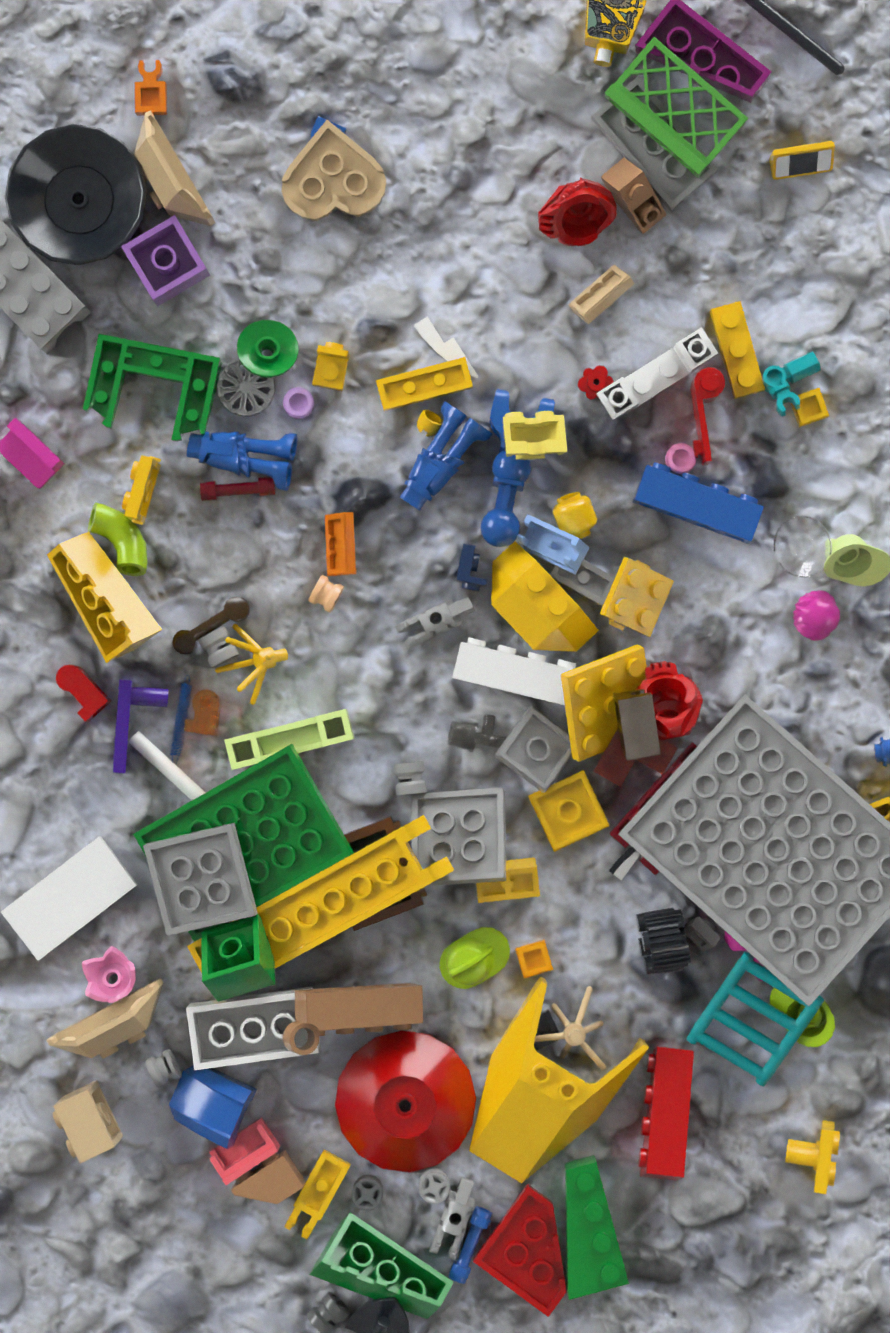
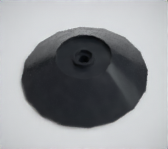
[4,124,147,265]

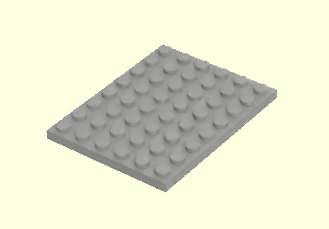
[618,694,890,1006]

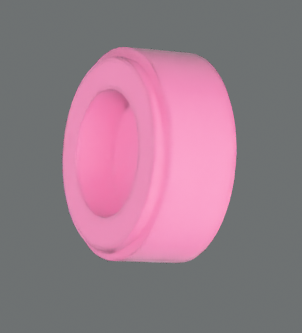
[665,443,697,475]

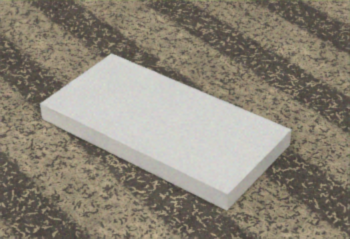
[1,836,138,961]

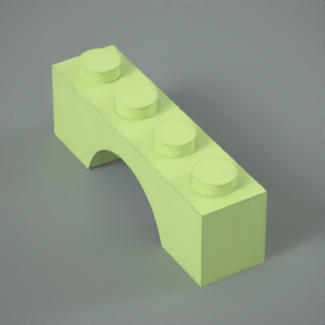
[224,709,355,770]

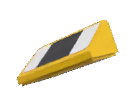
[769,141,835,180]

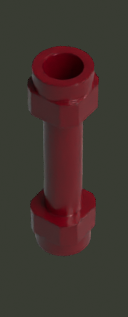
[200,477,276,501]

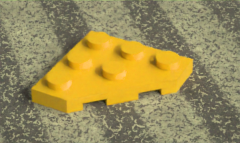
[561,644,647,762]

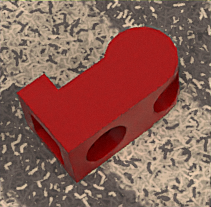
[56,664,112,722]

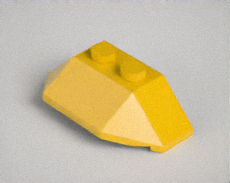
[491,541,599,652]

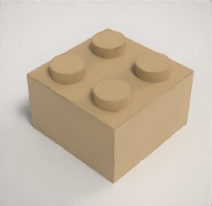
[52,1080,123,1163]

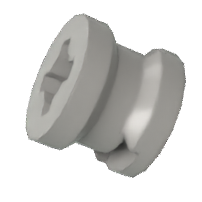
[146,1049,182,1088]
[419,1168,450,1204]

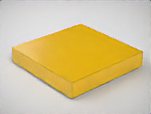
[528,770,610,852]

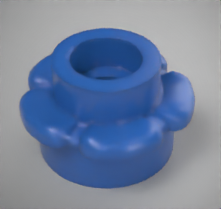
[874,737,890,767]

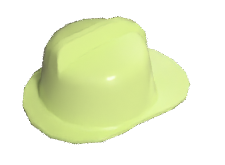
[824,534,890,587]

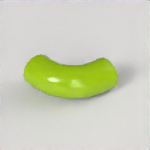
[88,502,148,576]

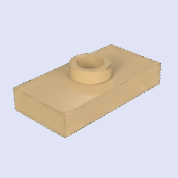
[569,265,635,324]

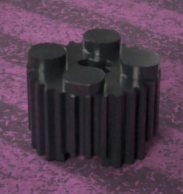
[636,908,691,975]

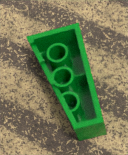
[564,1155,629,1300]
[309,1212,453,1319]

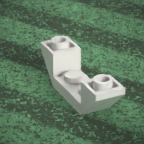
[596,327,718,420]

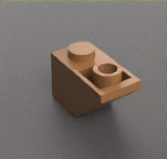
[601,157,667,234]
[231,1150,305,1204]

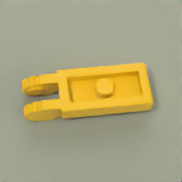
[284,1149,351,1240]

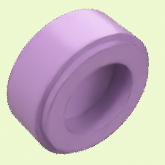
[283,387,314,419]

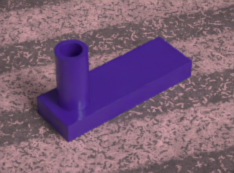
[112,679,169,773]

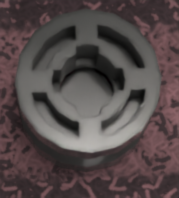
[307,1292,350,1333]

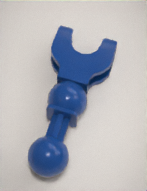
[480,389,555,547]

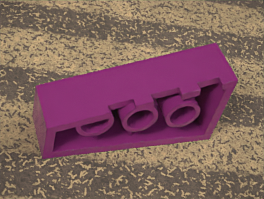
[635,0,772,103]

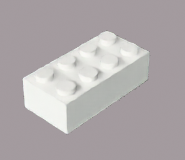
[186,986,321,1070]

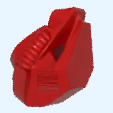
[538,177,617,247]
[636,661,703,740]

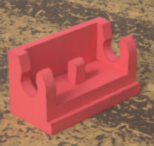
[209,1117,280,1185]

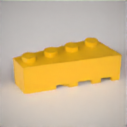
[47,531,162,663]

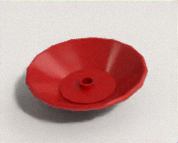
[335,1030,477,1173]

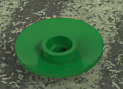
[237,320,299,378]

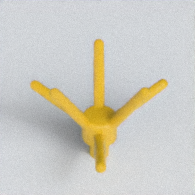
[215,624,288,705]

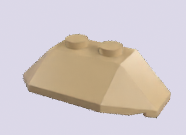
[134,110,215,226]
[47,978,164,1059]

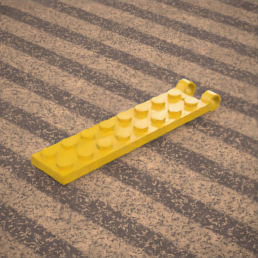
[187,815,454,1001]

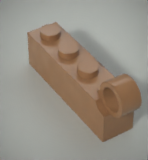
[283,983,423,1055]

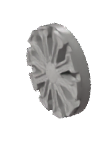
[217,359,275,417]

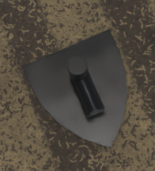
[345,1297,410,1333]

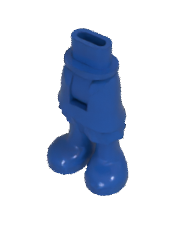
[400,401,492,511]
[186,431,298,491]

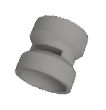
[198,627,239,668]
[394,761,427,795]

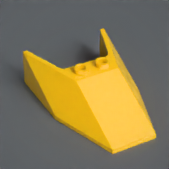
[469,976,649,1184]

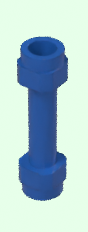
[448,1206,493,1284]

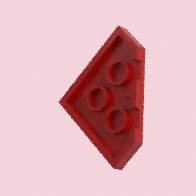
[473,1184,567,1317]

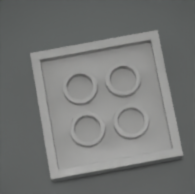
[411,788,506,886]
[143,823,258,936]

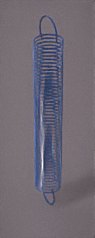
[170,675,192,765]

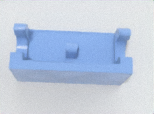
[517,514,589,575]

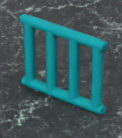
[686,951,824,1087]

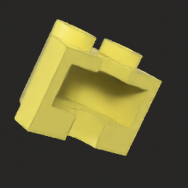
[503,411,567,460]

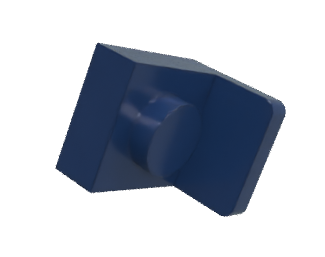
[456,543,488,592]

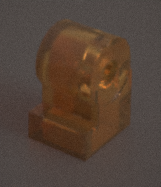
[184,689,221,736]

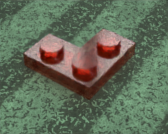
[593,728,678,787]

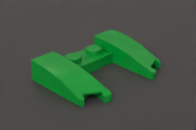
[83,334,222,442]

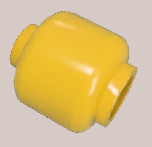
[553,492,597,539]

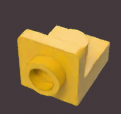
[312,342,350,391]

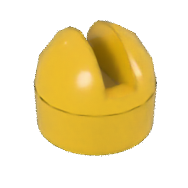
[417,409,443,437]

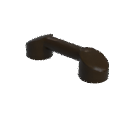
[172,597,250,655]

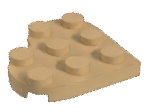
[281,120,387,221]

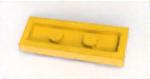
[710,301,765,399]
[376,357,473,411]

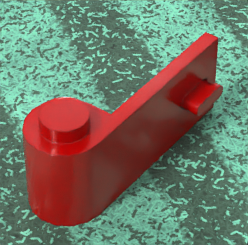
[690,367,725,466]

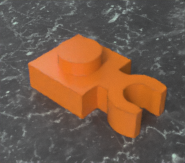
[134,60,167,116]

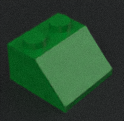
[201,914,275,1002]

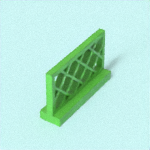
[605,37,748,178]

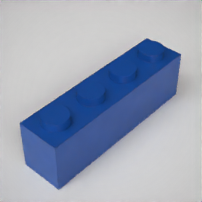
[632,462,764,544]

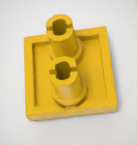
[785,1120,840,1194]

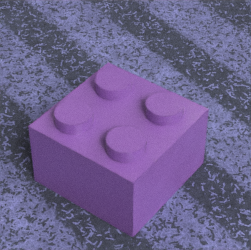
[121,215,210,307]

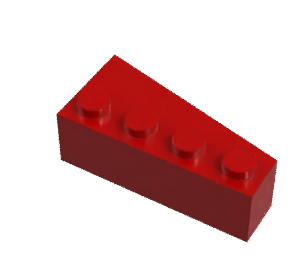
[638,1046,694,1181]

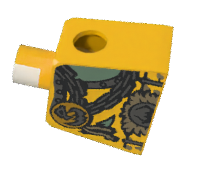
[584,0,646,67]

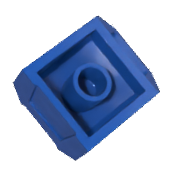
[169,1065,257,1149]

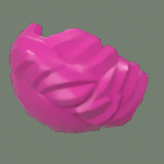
[793,590,840,641]

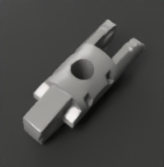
[395,597,475,650]
[429,1177,475,1260]

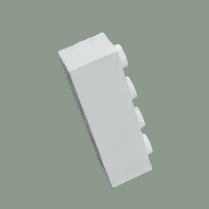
[452,637,576,705]

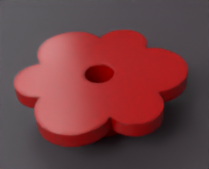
[578,365,613,400]

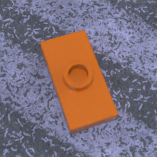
[325,512,356,577]

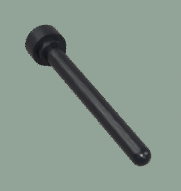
[743,0,845,75]

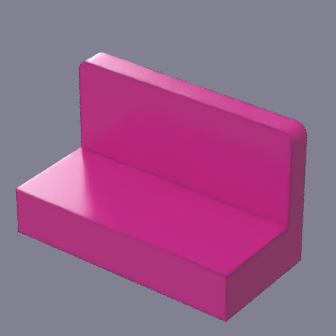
[0,418,65,489]

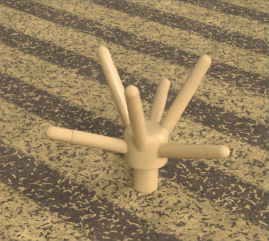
[534,986,606,1070]

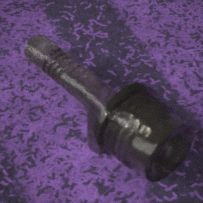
[448,714,506,753]

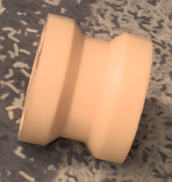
[308,574,345,613]

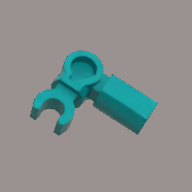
[763,351,821,417]

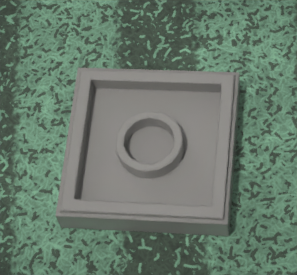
[494,706,572,793]

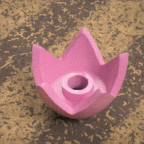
[82,946,136,1003]

